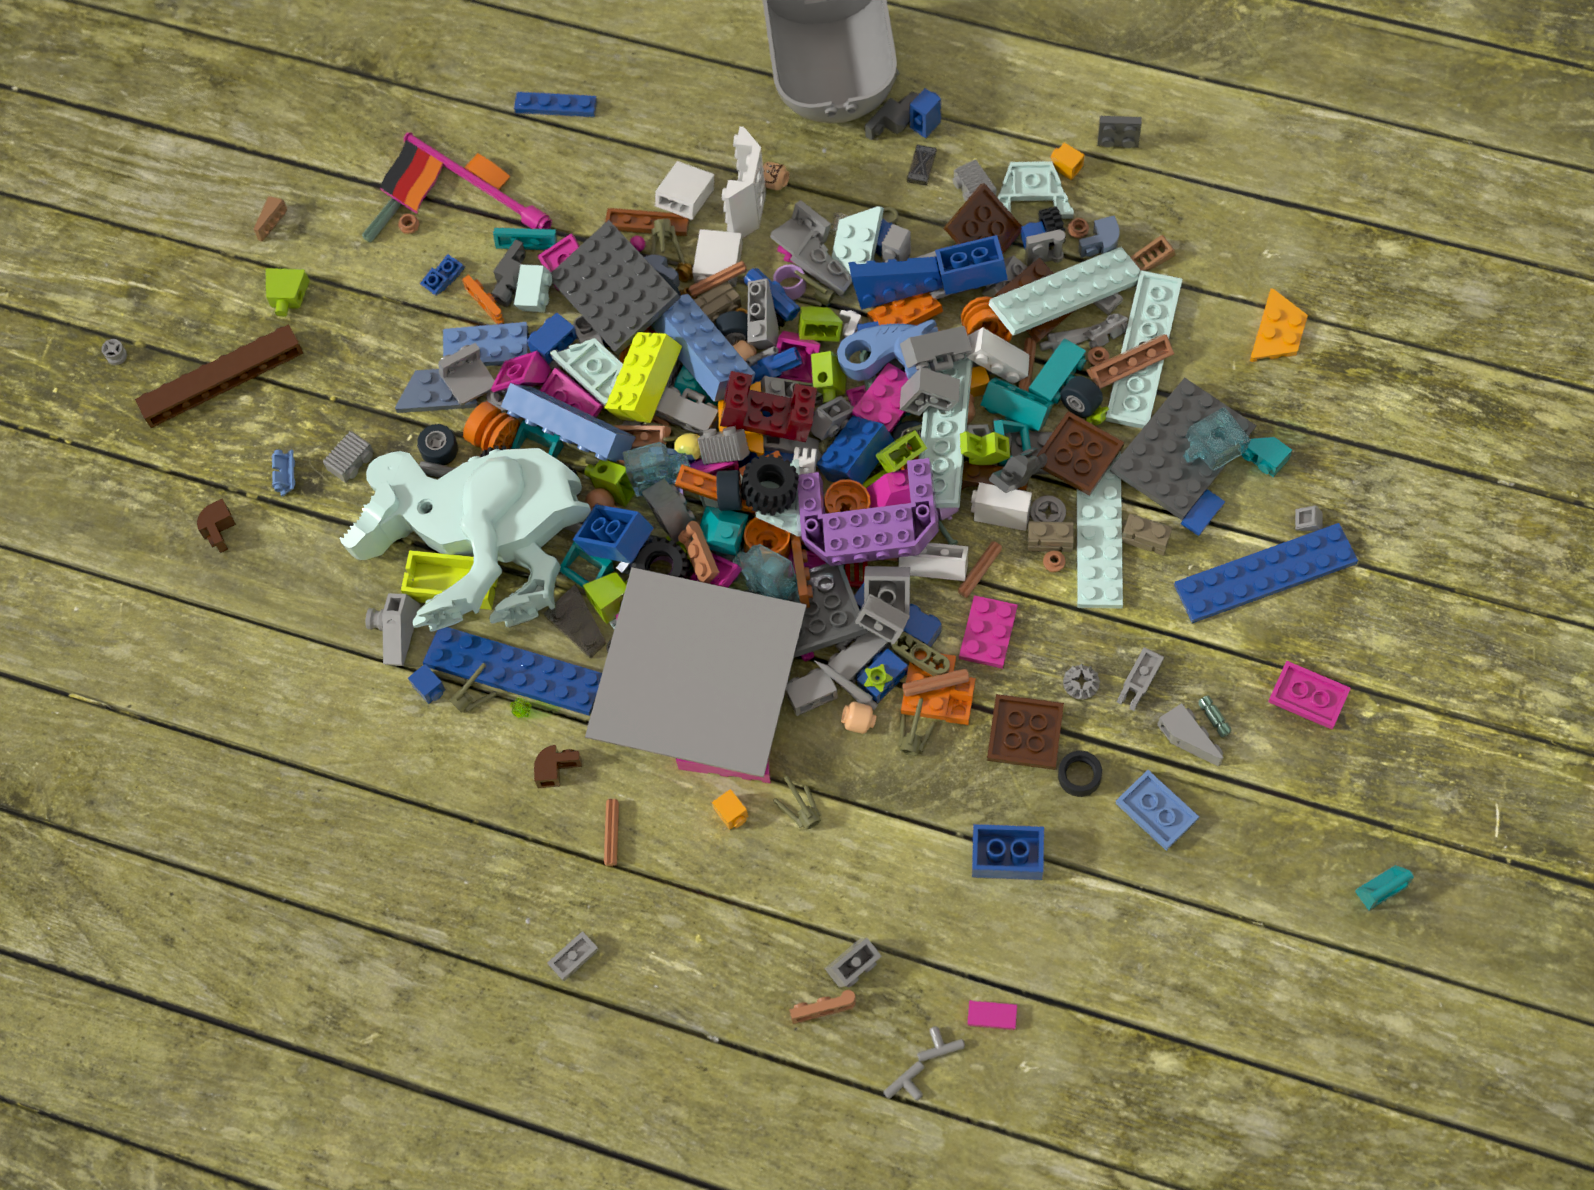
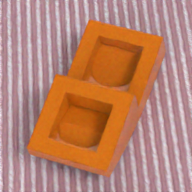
[464,153,510,190]
[946,677,976,725]

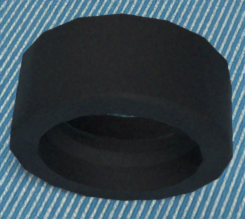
[1058,750,1102,797]

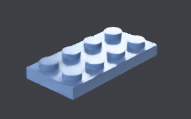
[443,322,528,366]

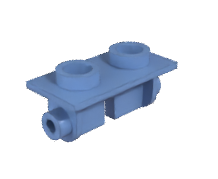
[272,450,295,497]

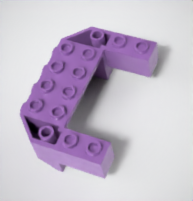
[798,458,939,566]

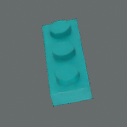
[493,228,558,250]

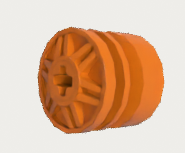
[961,296,1012,342]
[463,401,520,451]
[824,479,870,514]
[744,517,790,573]

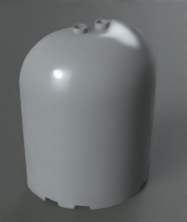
[763,0,897,123]

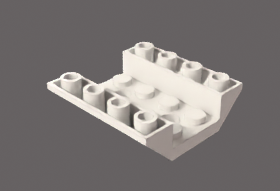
[722,126,766,239]

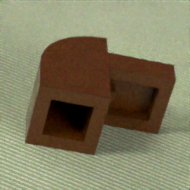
[197,499,236,553]
[534,744,582,788]

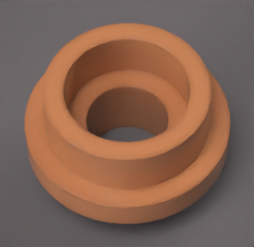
[398,214,419,234]
[1068,218,1089,238]
[1087,347,1109,366]
[1043,551,1065,572]

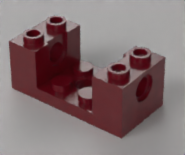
[720,371,817,443]

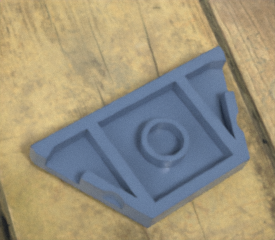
[395,369,478,413]

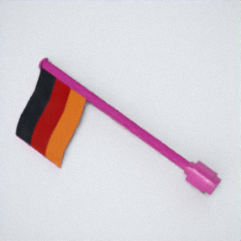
[380,132,552,229]

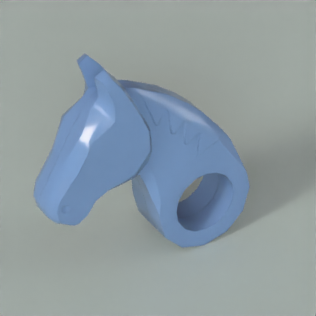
[837,320,939,381]

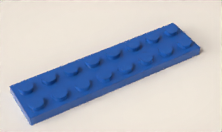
[1174,523,1358,623]
[423,627,602,716]

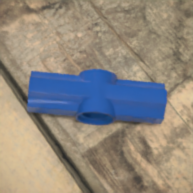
[744,268,800,322]
[750,347,803,384]

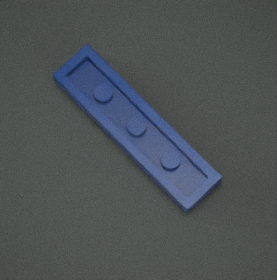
[514,92,597,117]

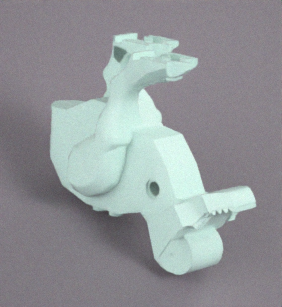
[340,448,591,632]

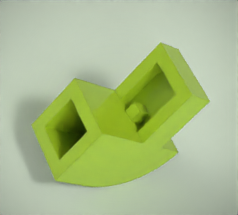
[960,431,1010,465]

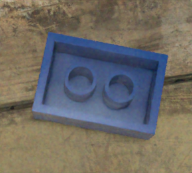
[935,235,1008,295]
[816,416,895,485]
[573,504,654,564]
[972,824,1044,880]

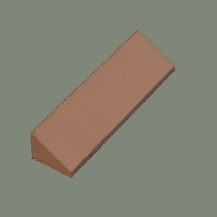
[1087,334,1174,389]
[613,425,671,448]

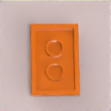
[867,292,943,325]
[901,650,956,720]

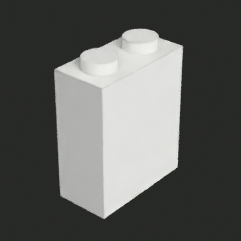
[655,161,714,220]
[693,229,743,287]
[971,482,1032,531]

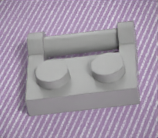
[1025,230,1065,266]

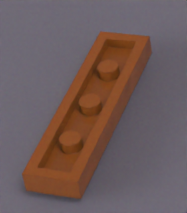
[605,208,690,236]
[790,533,813,608]

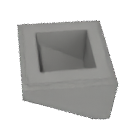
[1295,506,1323,532]

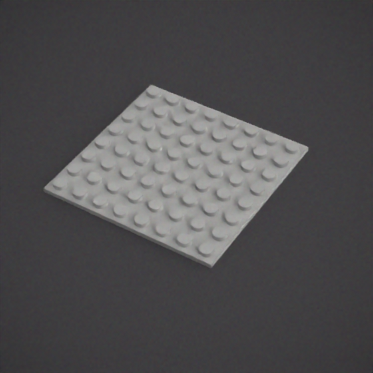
[585,567,807,778]

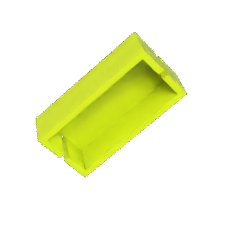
[605,332,682,423]
[401,550,498,610]

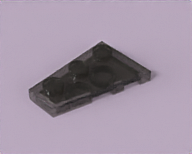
[544,584,606,659]

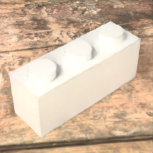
[966,328,1029,384]
[899,543,968,581]

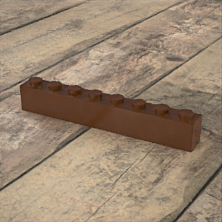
[135,324,304,428]

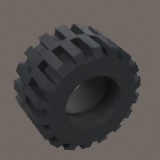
[741,454,799,516]
[632,538,691,579]

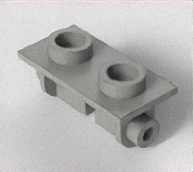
[1083,313,1128,348]

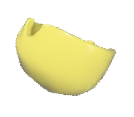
[674,433,701,460]

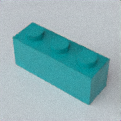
[1029,338,1087,404]
[980,377,1053,431]

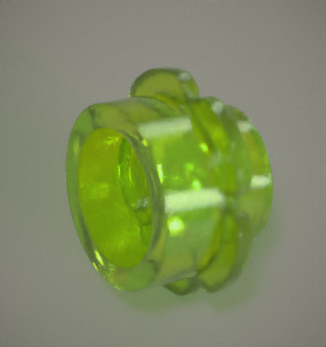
[510,698,532,718]

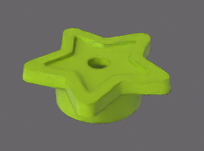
[1086,406,1109,426]
[864,664,893,692]

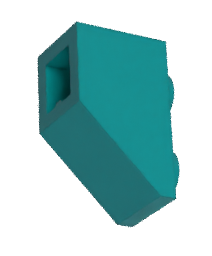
[1239,437,1292,477]

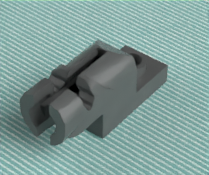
[865,92,919,141]
[491,240,526,308]
[989,447,1047,493]

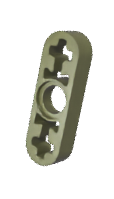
[892,632,950,676]

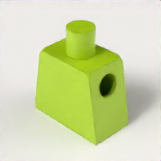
[265,268,309,317]
[798,306,843,342]
[811,351,846,404]
[876,430,928,473]
[584,460,637,507]
[583,573,628,624]

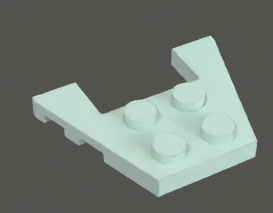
[998,161,1074,219]

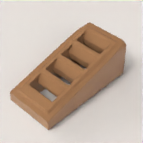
[254,196,288,242]
[1130,234,1176,272]

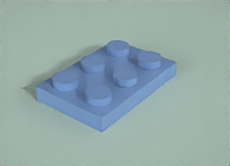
[1115,770,1199,851]

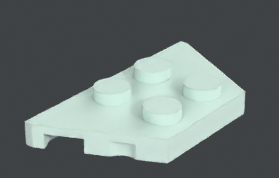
[831,206,884,276]
[550,338,623,406]
[756,459,801,536]

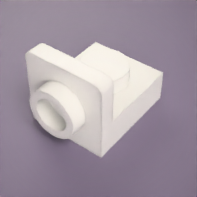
[840,310,862,338]

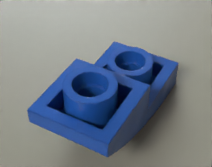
[420,254,465,296]
[1181,489,1225,536]

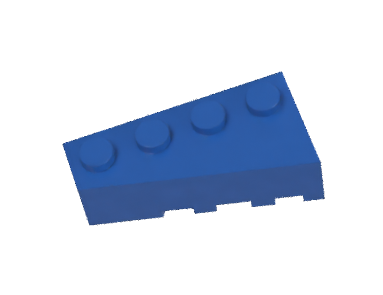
[848,257,943,310]

